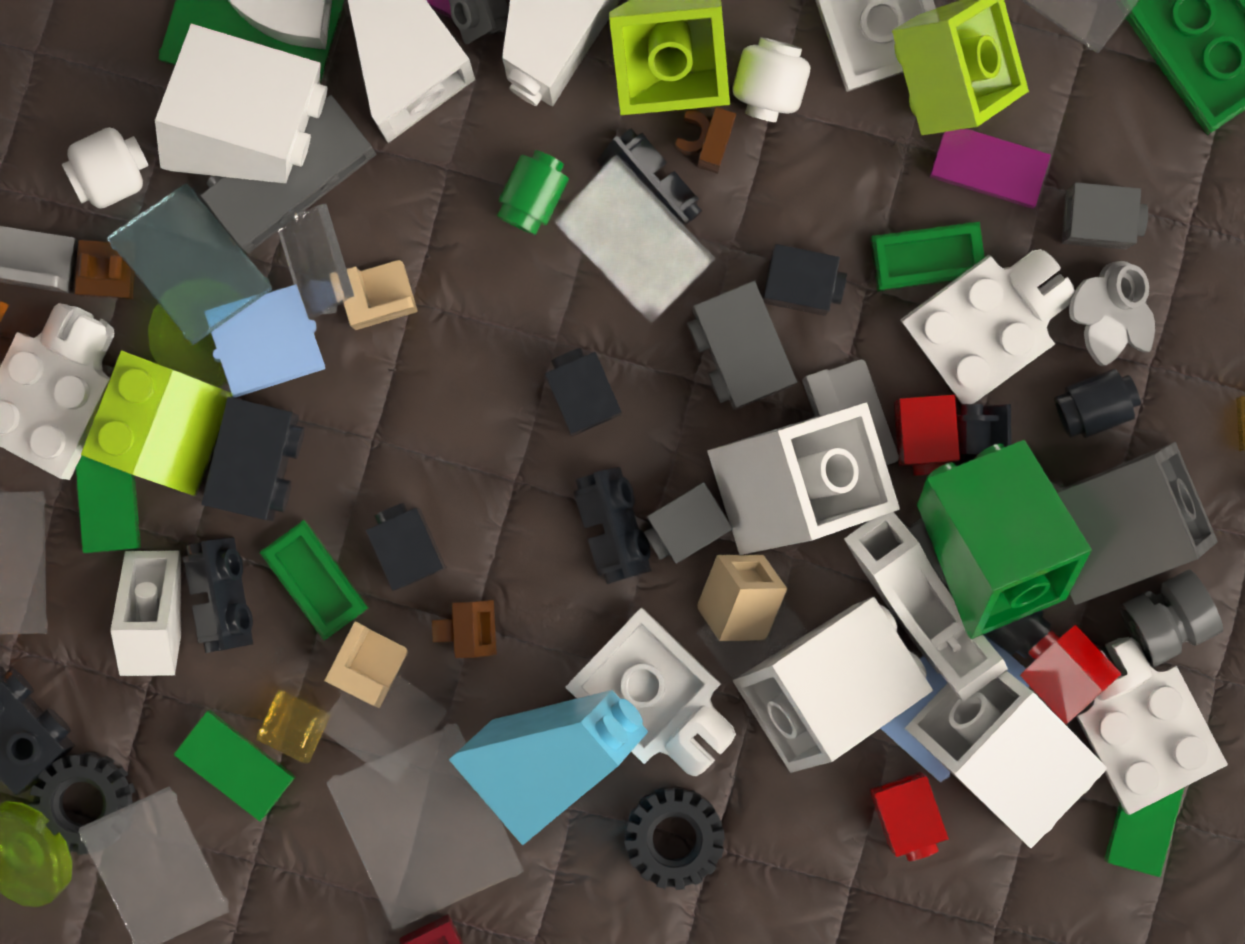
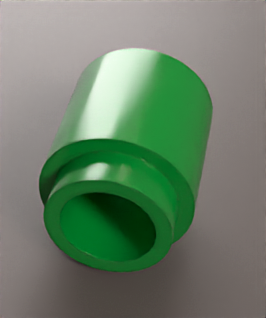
[497,150,569,236]

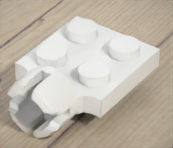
[900,249,1075,405]
[0,303,114,480]
[565,608,736,776]
[1076,637,1228,815]

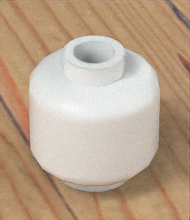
[732,37,810,122]
[62,127,149,208]

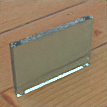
[107,183,272,345]

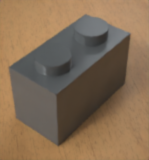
[687,281,797,411]

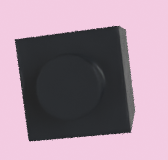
[762,244,847,316]
[545,348,622,437]
[366,503,447,591]

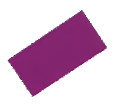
[929,129,1051,209]

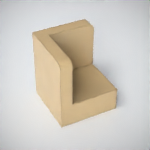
[335,260,418,330]
[698,555,787,641]
[324,621,408,708]

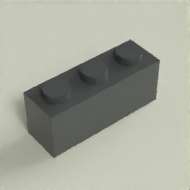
[200,95,377,254]

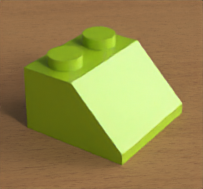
[609,0,730,115]
[892,0,1029,135]
[81,350,233,496]

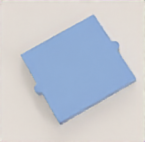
[205,284,325,398]

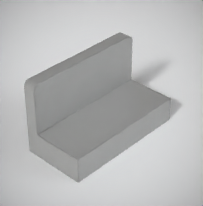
[0,226,78,294]
[802,359,899,465]

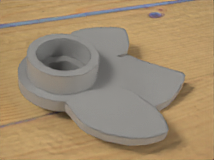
[1069,261,1155,366]

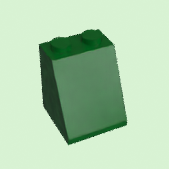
[917,440,1092,639]

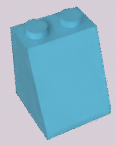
[448,690,649,845]

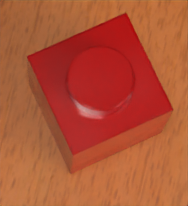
[894,394,960,476]
[1020,625,1121,725]
[869,771,949,861]

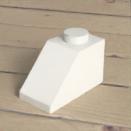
[111,551,181,676]

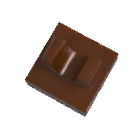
[675,107,737,174]
[75,240,137,300]
[432,600,497,658]

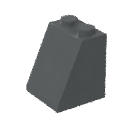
[1056,441,1218,605]

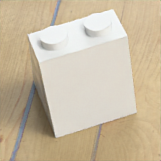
[348,0,475,143]
[502,0,620,107]
[155,24,327,183]
[707,402,900,555]
[733,597,933,773]
[905,670,1107,848]

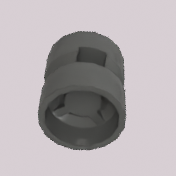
[1119,569,1223,667]

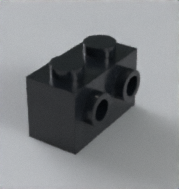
[201,397,304,521]
[0,666,76,795]

